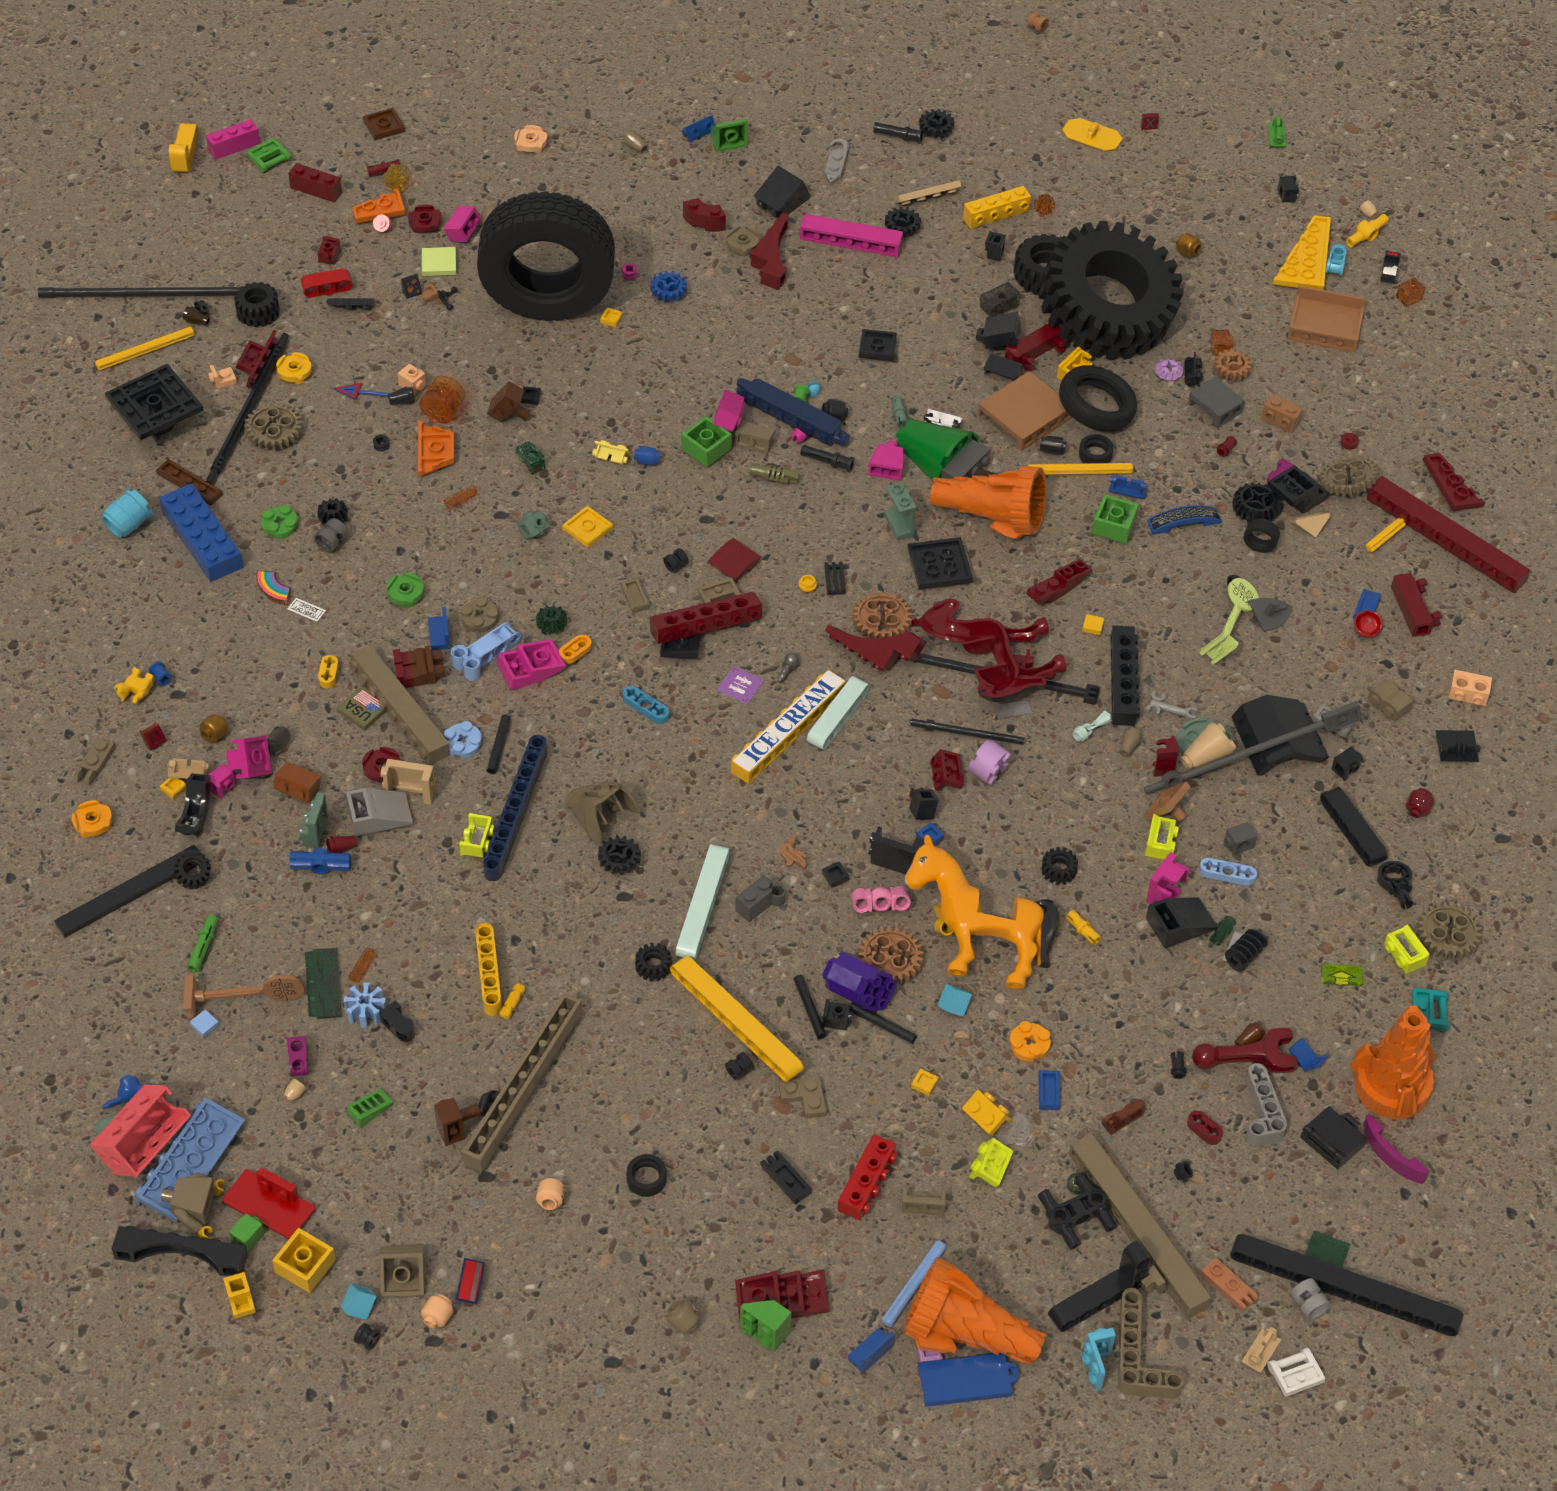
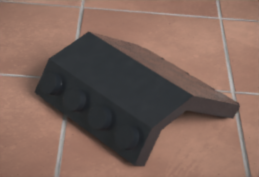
[1231,695,1329,776]

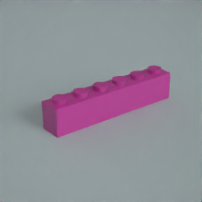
[800,214,903,258]

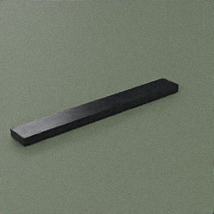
[54,845,201,937]

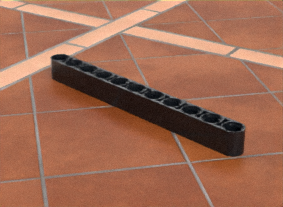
[1230,1234,1463,1336]

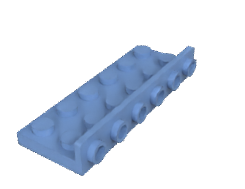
[135,1097,245,1223]

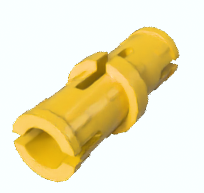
[1066,910,1102,946]

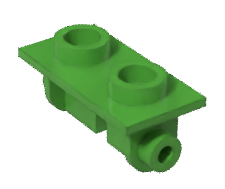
[1268,116,1286,147]

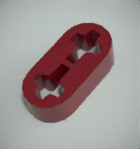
[1187,1111,1223,1145]

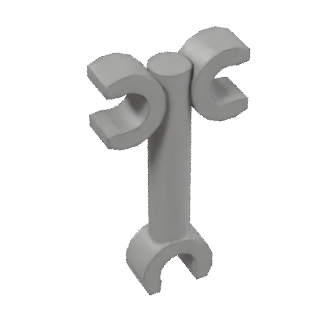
[1146,691,1198,721]

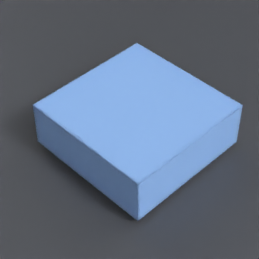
[190,1010,219,1038]

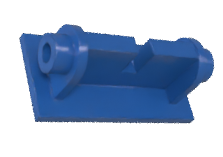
[682,115,715,142]
[1108,475,1147,499]

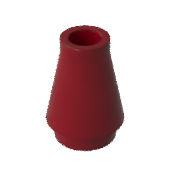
[326,835,357,853]

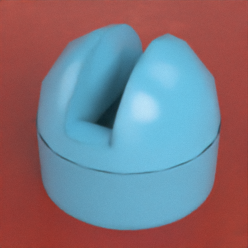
[807,381,820,397]

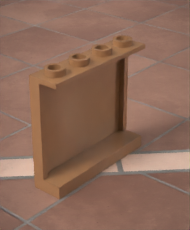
[1287,285,1367,353]
[978,371,1072,451]

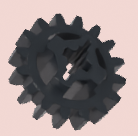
[919,109,954,138]
[885,206,921,237]
[598,835,641,875]

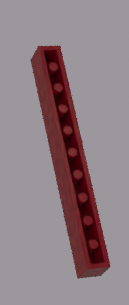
[1367,476,1530,593]

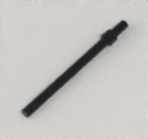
[910,719,1025,745]

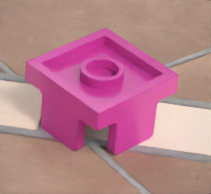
[226,735,272,779]
[1146,852,1189,904]

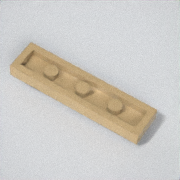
[894,180,961,205]

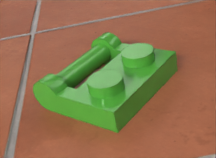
[246,138,291,173]

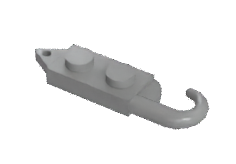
[824,138,849,185]

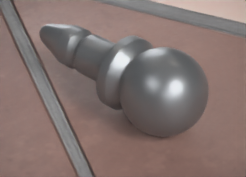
[778,653,799,683]

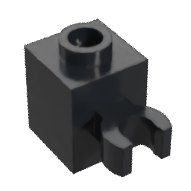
[909,787,939,820]

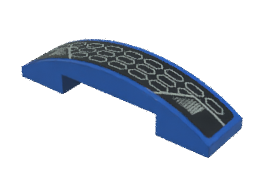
[1147,505,1222,535]

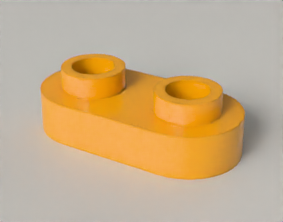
[559,635,592,664]

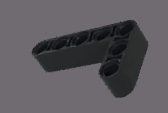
[1048,1241,1151,1332]

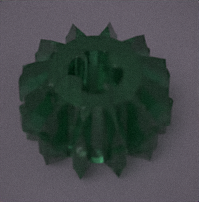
[536,604,567,636]

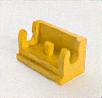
[1057,346,1093,380]

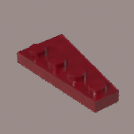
[1422,453,1485,511]

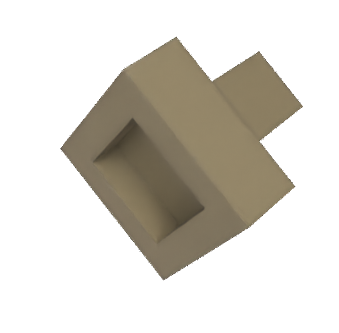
[1141,1265,1167,1294]

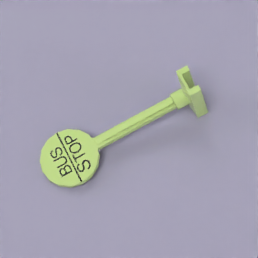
[1200,578,1259,665]

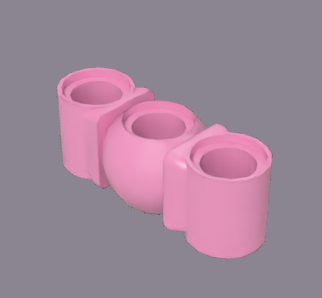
[851,886,911,913]

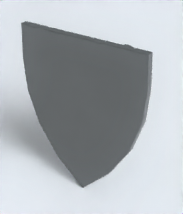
[1248,598,1293,632]

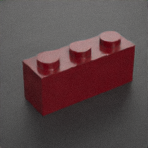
[288,163,342,202]

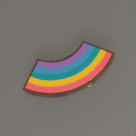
[256,570,291,605]

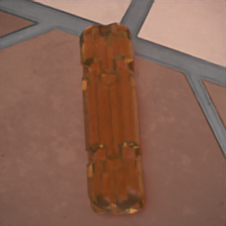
[444,485,477,509]
[349,947,375,983]

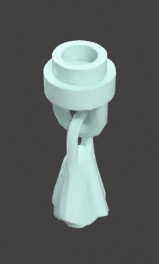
[1073,710,1112,741]

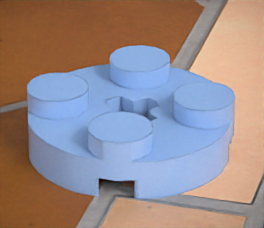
[444,721,482,758]

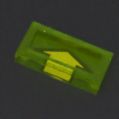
[1321,963,1363,986]

